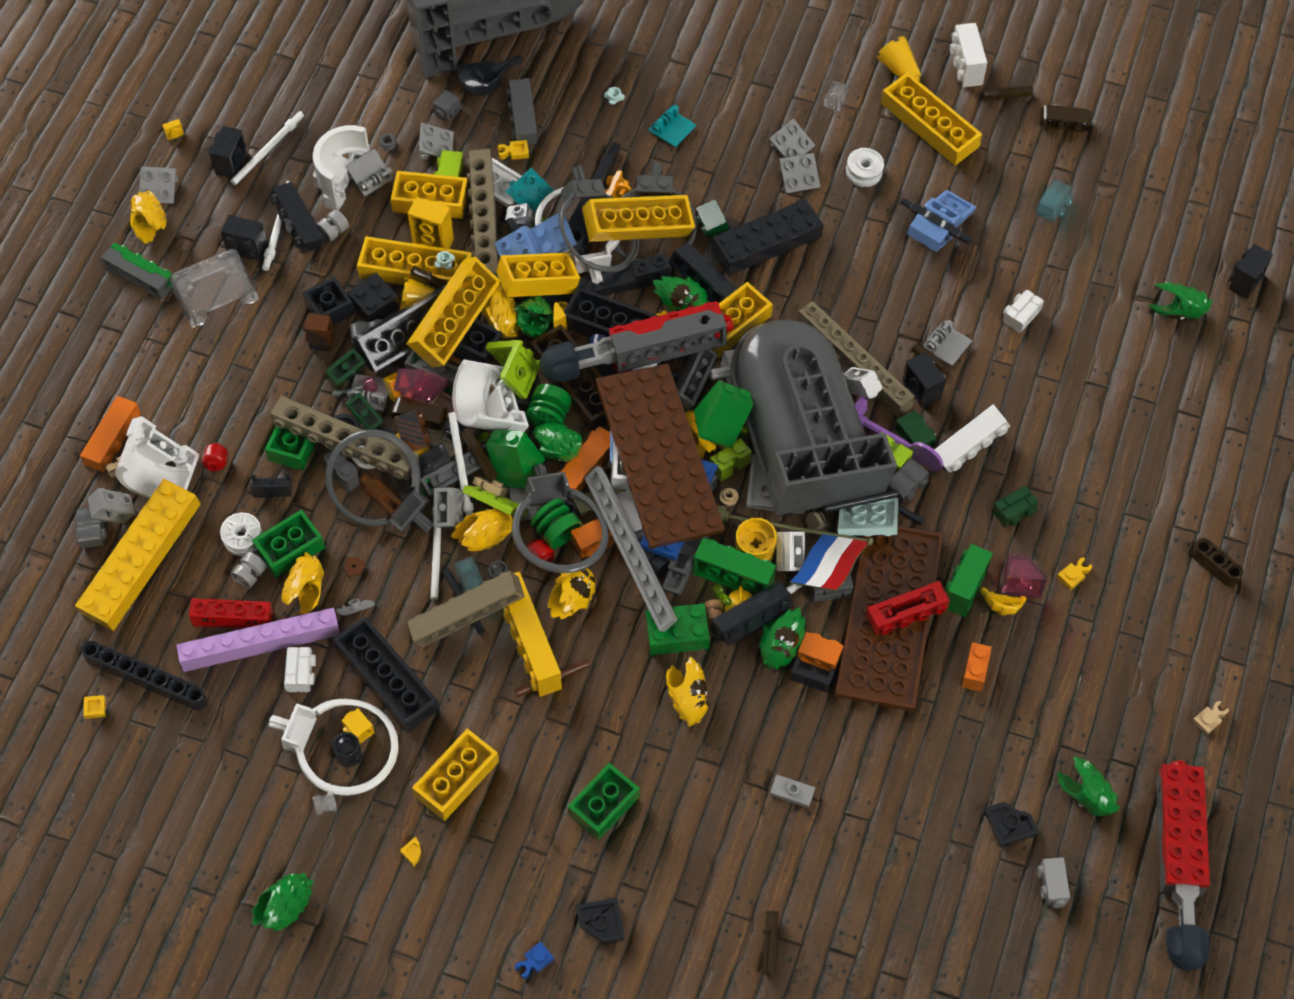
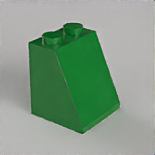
[694,381,753,448]
[486,429,545,489]

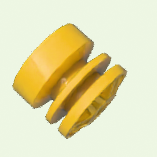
[736,518,777,561]

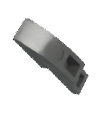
[662,536,709,596]

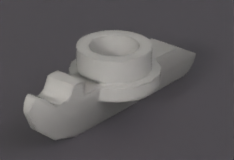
[336,599,375,615]

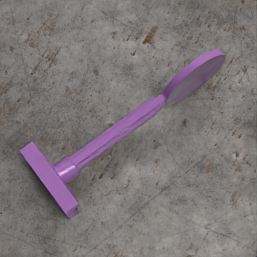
[855,397,944,472]

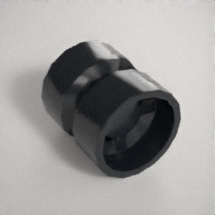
[643,549,671,580]
[333,732,362,768]

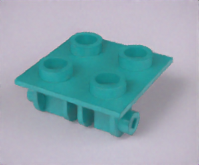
[648,105,697,148]
[505,168,555,211]

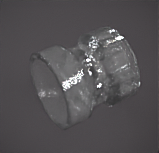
[313,791,338,816]

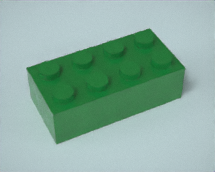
[693,538,776,596]

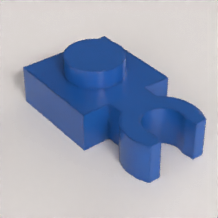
[514,942,554,979]

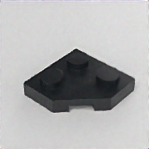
[984,802,1039,848]
[576,898,625,944]

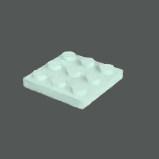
[838,498,898,536]

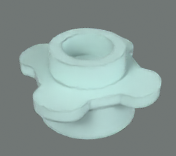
[604,87,624,105]
[434,251,455,270]

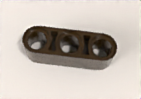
[1040,105,1091,132]
[390,397,448,431]
[1191,538,1243,587]

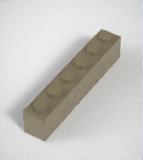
[407,571,525,647]

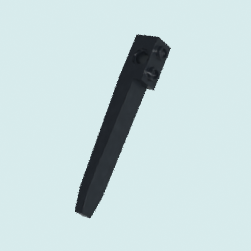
[568,142,620,256]
[527,253,671,307]

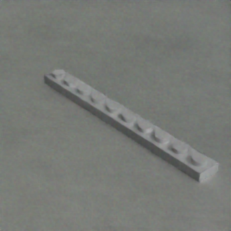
[585,466,678,632]

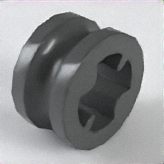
[379,133,396,150]

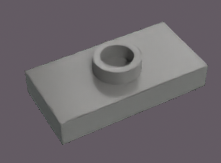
[770,775,816,808]

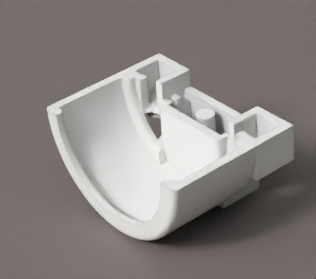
[313,125,370,211]
[452,360,529,432]
[115,416,200,499]

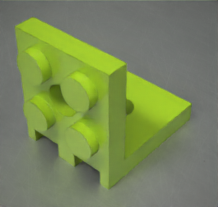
[485,340,540,399]

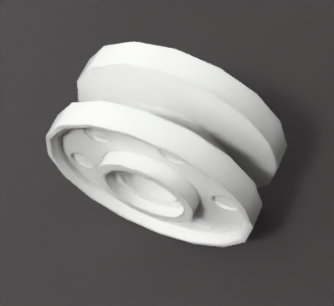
[846,148,884,187]
[220,512,263,556]

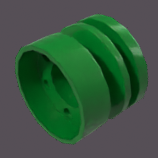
[525,384,572,427]
[530,498,582,550]

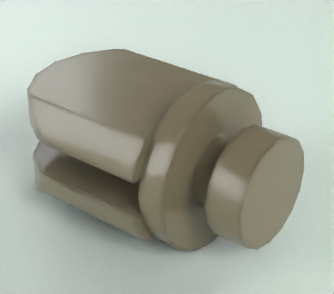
[805,512,829,538]

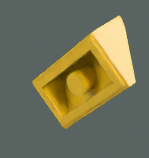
[553,302,567,331]

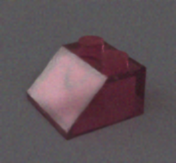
[394,369,451,402]
[1001,554,1047,598]

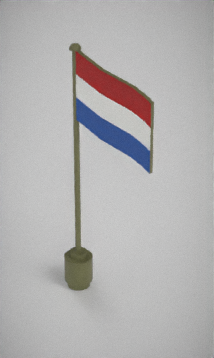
[717,505,873,591]

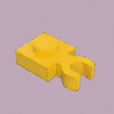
[498,140,529,160]
[1057,557,1092,591]

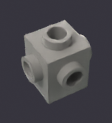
[506,203,535,228]

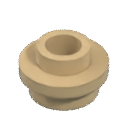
[719,488,739,507]

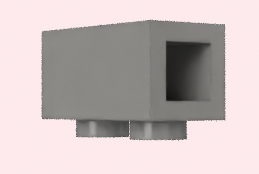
[1037,857,1070,908]

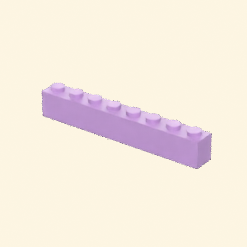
[176,608,340,672]

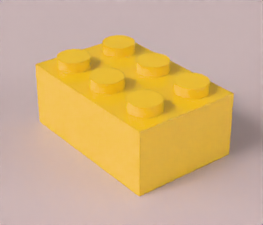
[408,197,454,249]

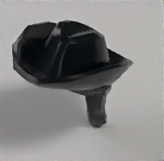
[457,55,523,96]

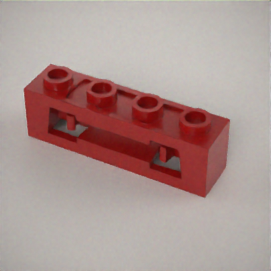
[866,581,950,635]
[189,598,274,629]

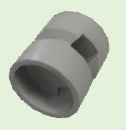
[316,209,349,243]
[230,552,267,589]

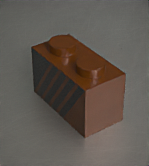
[303,313,335,352]
[394,410,431,452]

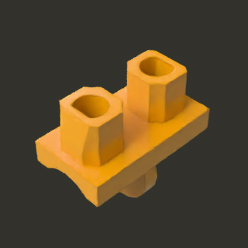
[605,171,632,198]

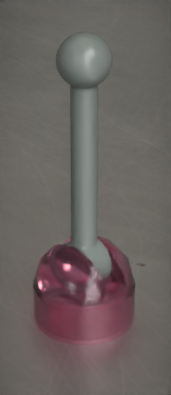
[332,377,378,398]

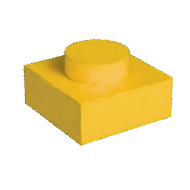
[162,119,184,140]
[84,695,106,719]

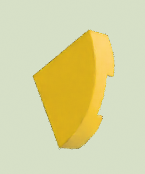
[400,837,421,867]

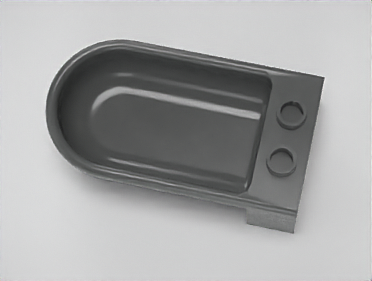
[407,0,584,77]
[730,319,897,515]

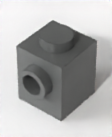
[433,90,460,122]

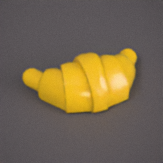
[980,587,1027,616]

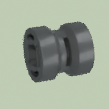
[488,561,508,580]

